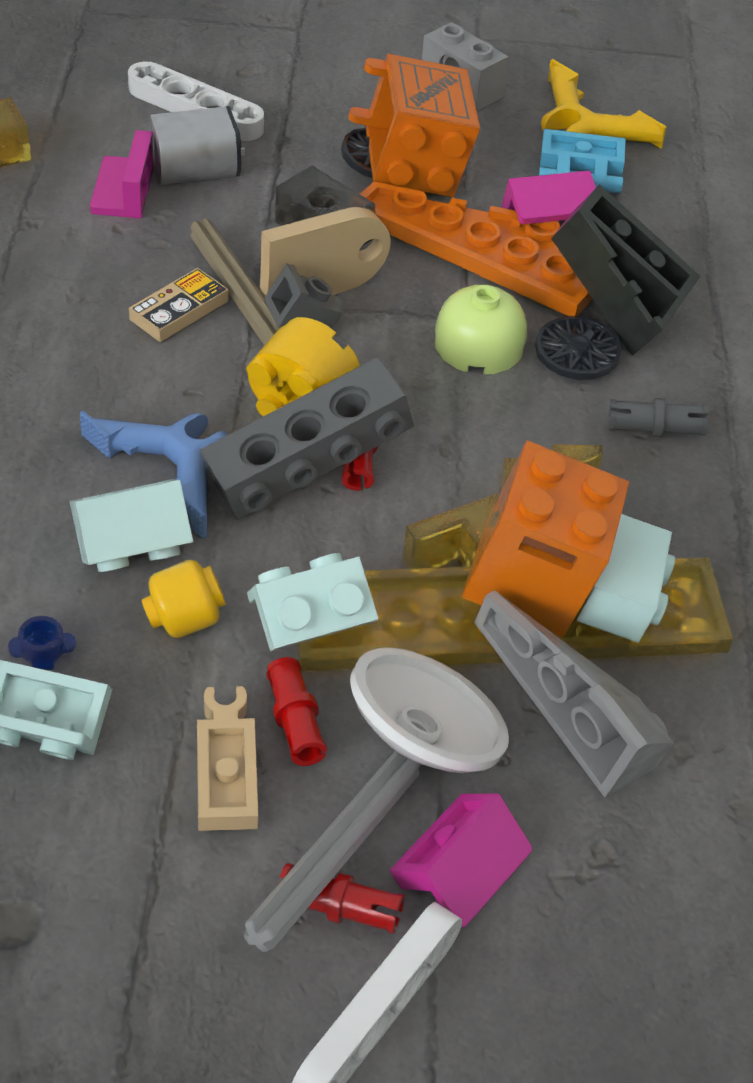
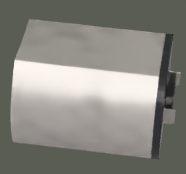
[150,106,245,185]

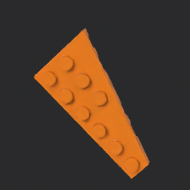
[350,181,593,316]

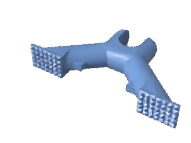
[80,411,228,539]

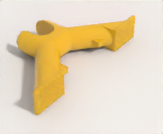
[541,59,667,149]

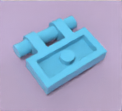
[539,129,626,194]

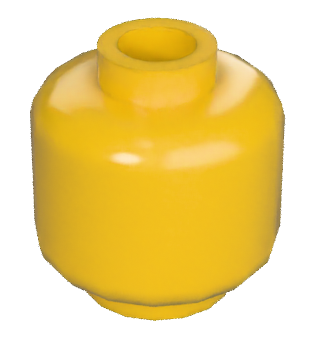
[142,559,227,639]

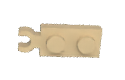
[197,686,258,831]

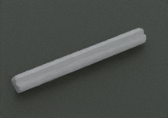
[244,751,421,952]

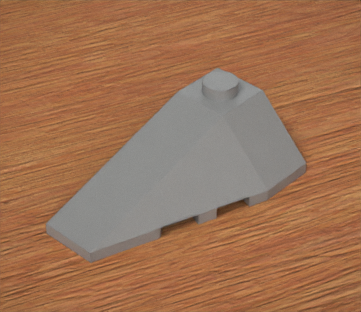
[474,590,674,798]

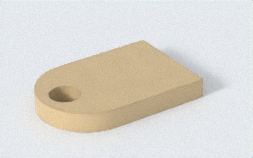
[260,207,391,297]

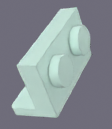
[247,553,378,652]
[0,660,112,760]

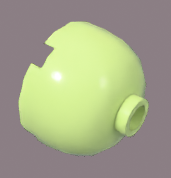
[435,285,527,374]

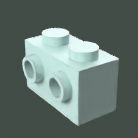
[69,479,193,572]
[577,514,675,643]

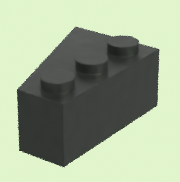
[551,184,700,356]

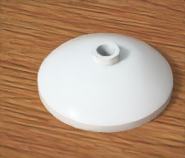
[350,648,509,773]

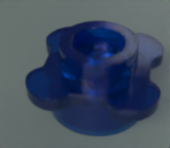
[8,616,76,671]

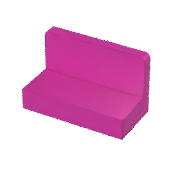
[90,130,154,218]
[501,171,596,224]
[389,794,532,927]

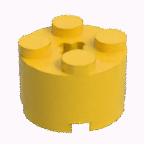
[246,317,360,417]

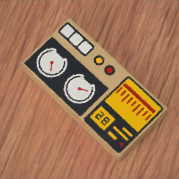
[129,268,229,342]

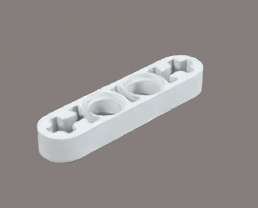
[128,62,264,141]
[292,902,462,1083]

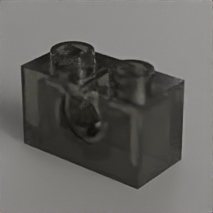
[275,165,376,246]

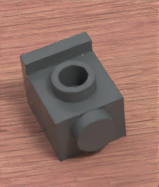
[264,263,343,328]

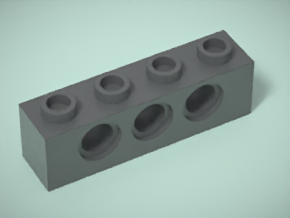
[200,357,414,520]

